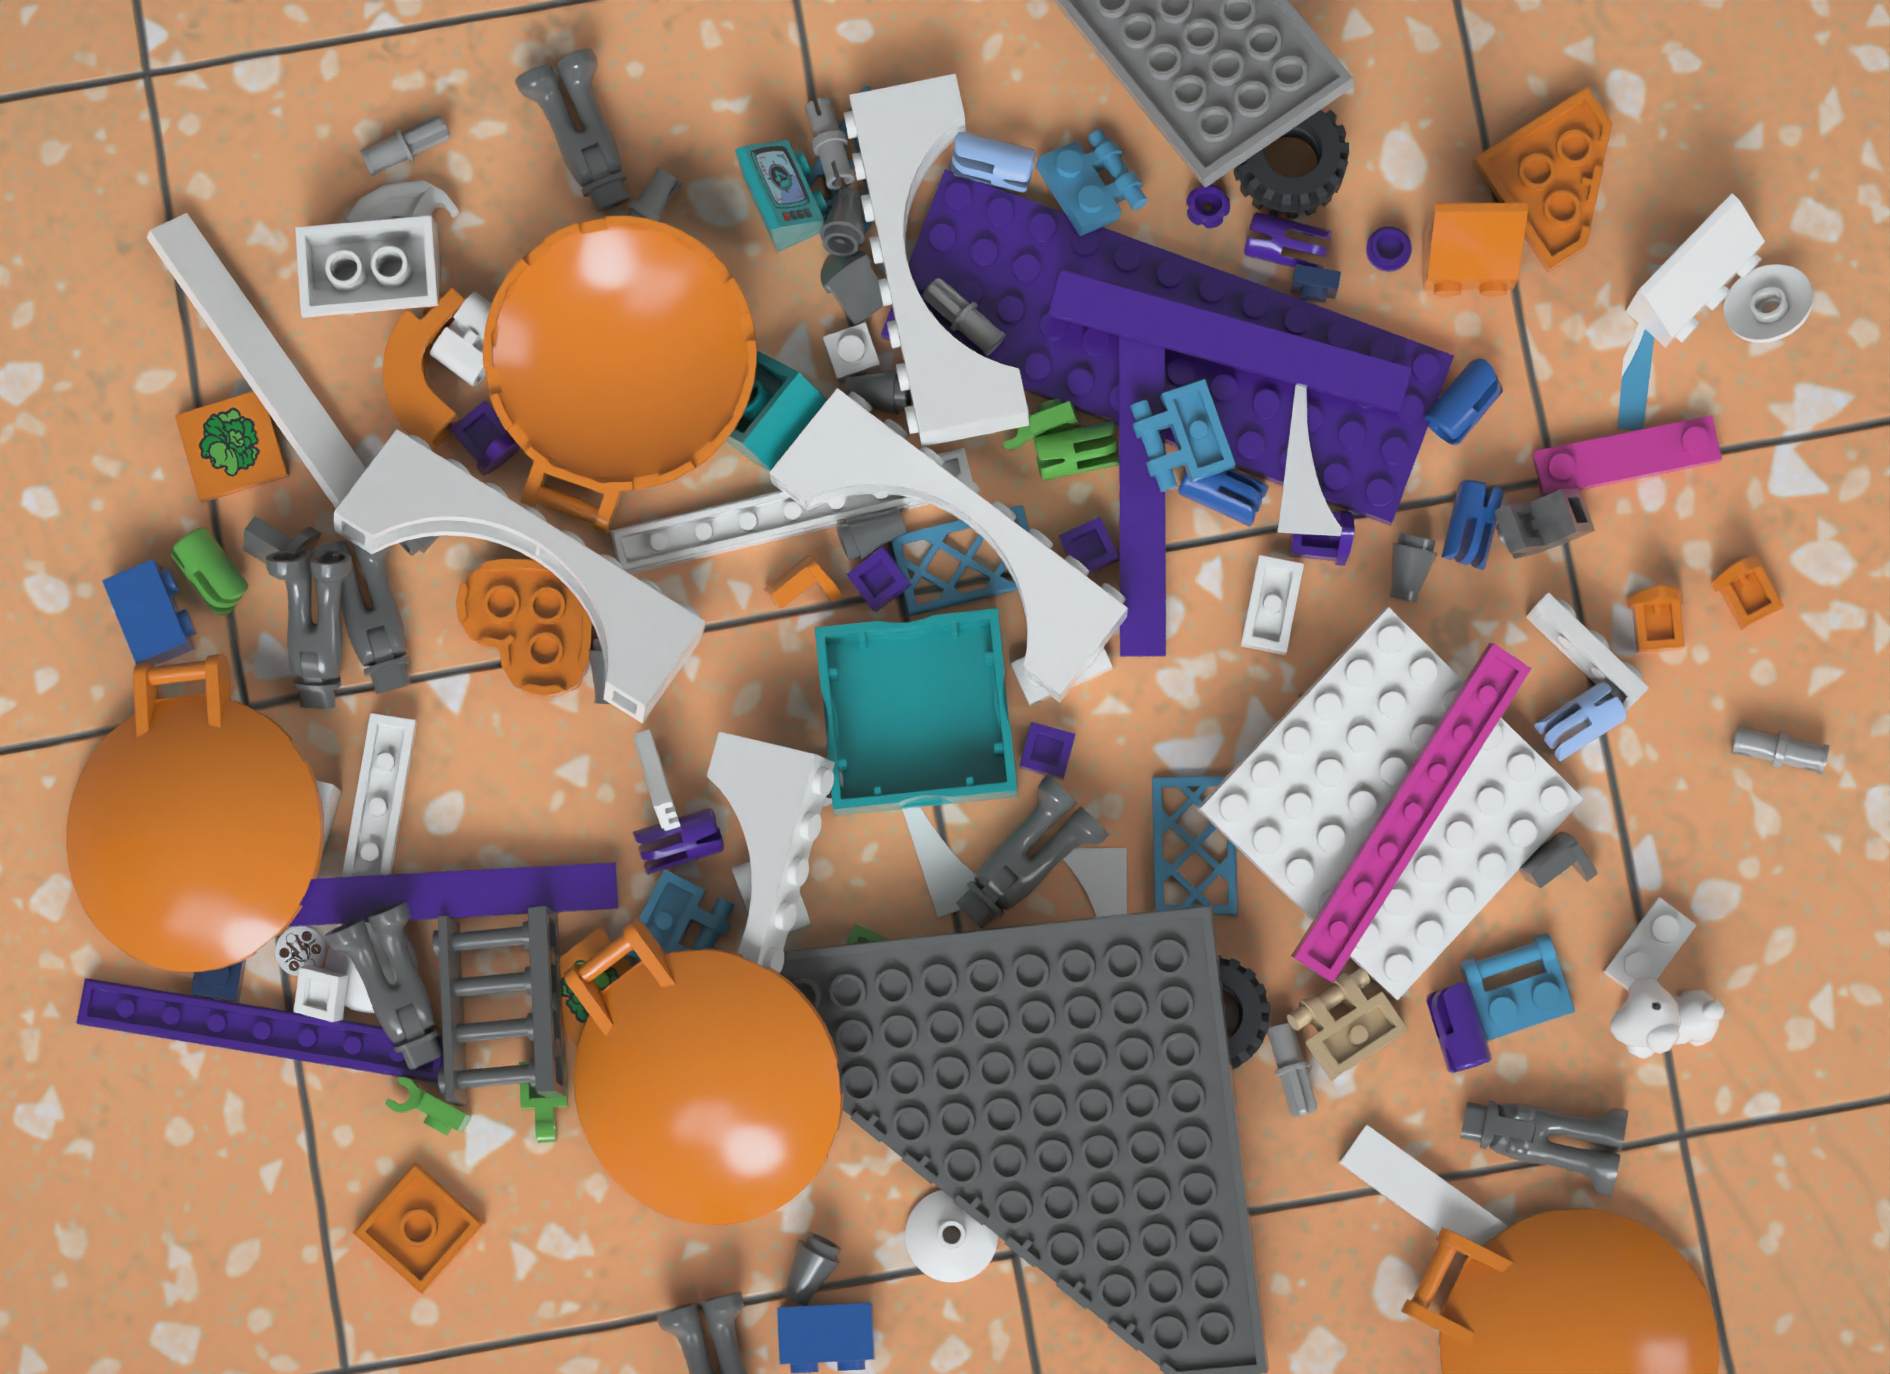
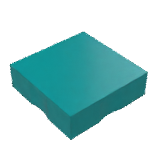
[814,608,1017,816]

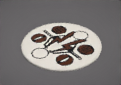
[275,926,326,976]

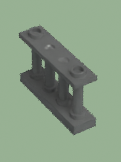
[432,906,566,1106]

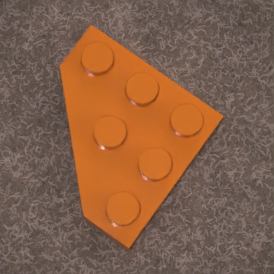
[1473,86,1613,273]

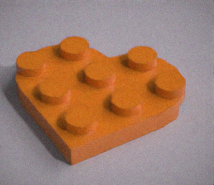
[456,559,593,698]

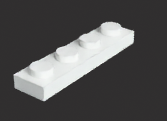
[342,713,417,877]

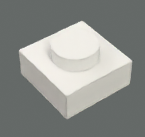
[823,323,880,382]
[294,965,349,1022]

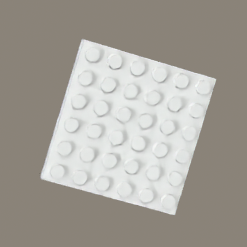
[1196,607,1584,1000]

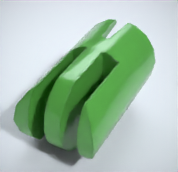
[1034,421,1119,481]
[170,527,249,616]

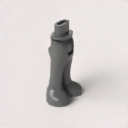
[515,48,630,212]
[311,541,411,694]
[266,549,352,709]
[956,774,1109,929]
[325,900,443,1069]
[1460,1100,1628,1196]
[656,1291,747,1374]

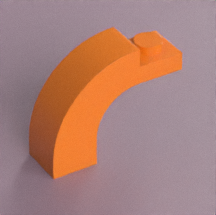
[383,288,465,452]

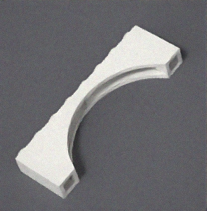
[843,74,1029,447]
[769,388,1128,702]
[334,429,706,723]
[707,732,835,973]

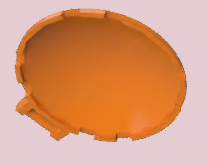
[483,216,757,533]
[66,654,324,972]
[564,919,844,1225]
[1401,1208,1719,1374]

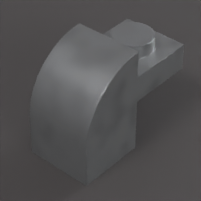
[1494,488,1595,559]

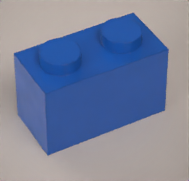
[102,559,197,666]
[777,1303,875,1373]

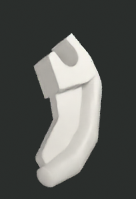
[346,180,459,228]

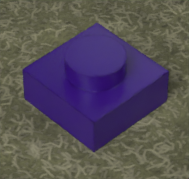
[1058,517,1119,574]
[846,547,912,612]
[1019,722,1076,780]

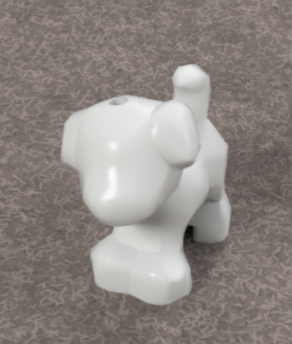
[1610,978,1726,1059]

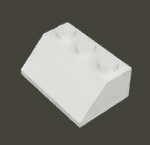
[1626,193,1765,348]
[295,215,441,318]

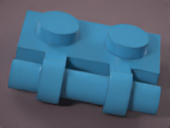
[1036,129,1148,236]
[1130,379,1236,492]
[626,869,735,962]

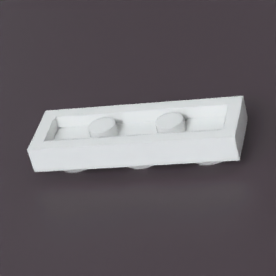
[1526,592,1649,711]

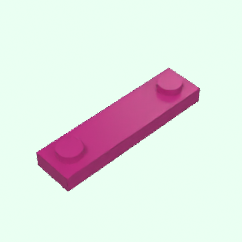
[1532,415,1722,497]

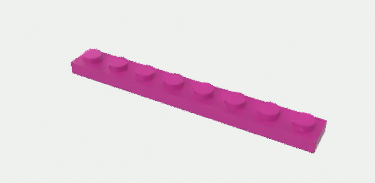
[1291,643,1532,982]

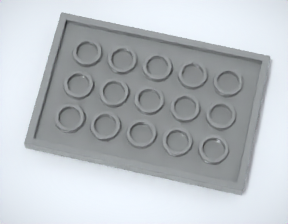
[1054,0,1355,188]

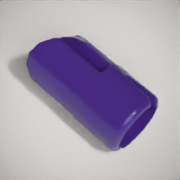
[1244,212,1333,268]
[633,808,724,875]
[1426,982,1492,1073]

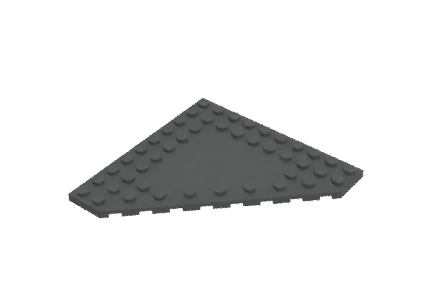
[780,905,1269,1374]

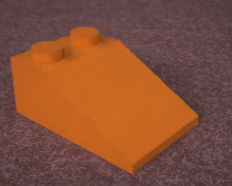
[1422,203,1528,297]

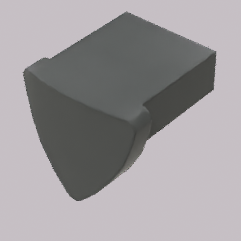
[820,251,883,326]
[243,516,321,564]
[1518,832,1598,888]

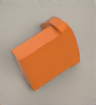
[763,555,843,609]
[1711,556,1784,630]
[1627,585,1685,653]

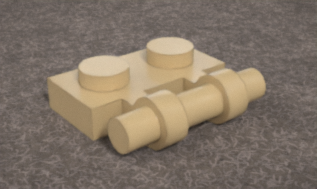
[1287,968,1409,1081]

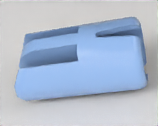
[950,132,1036,193]
[1534,682,1627,762]

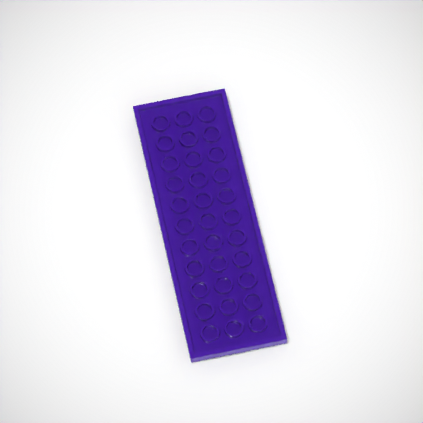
[881,170,1454,526]

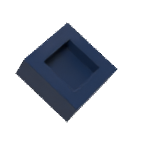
[1290,264,1341,303]
[191,959,246,1002]

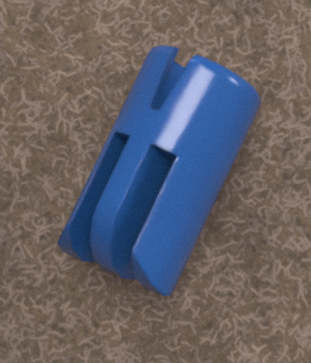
[1424,358,1503,445]
[1178,469,1269,527]
[1441,480,1504,570]

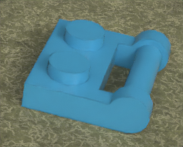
[1459,933,1575,1041]

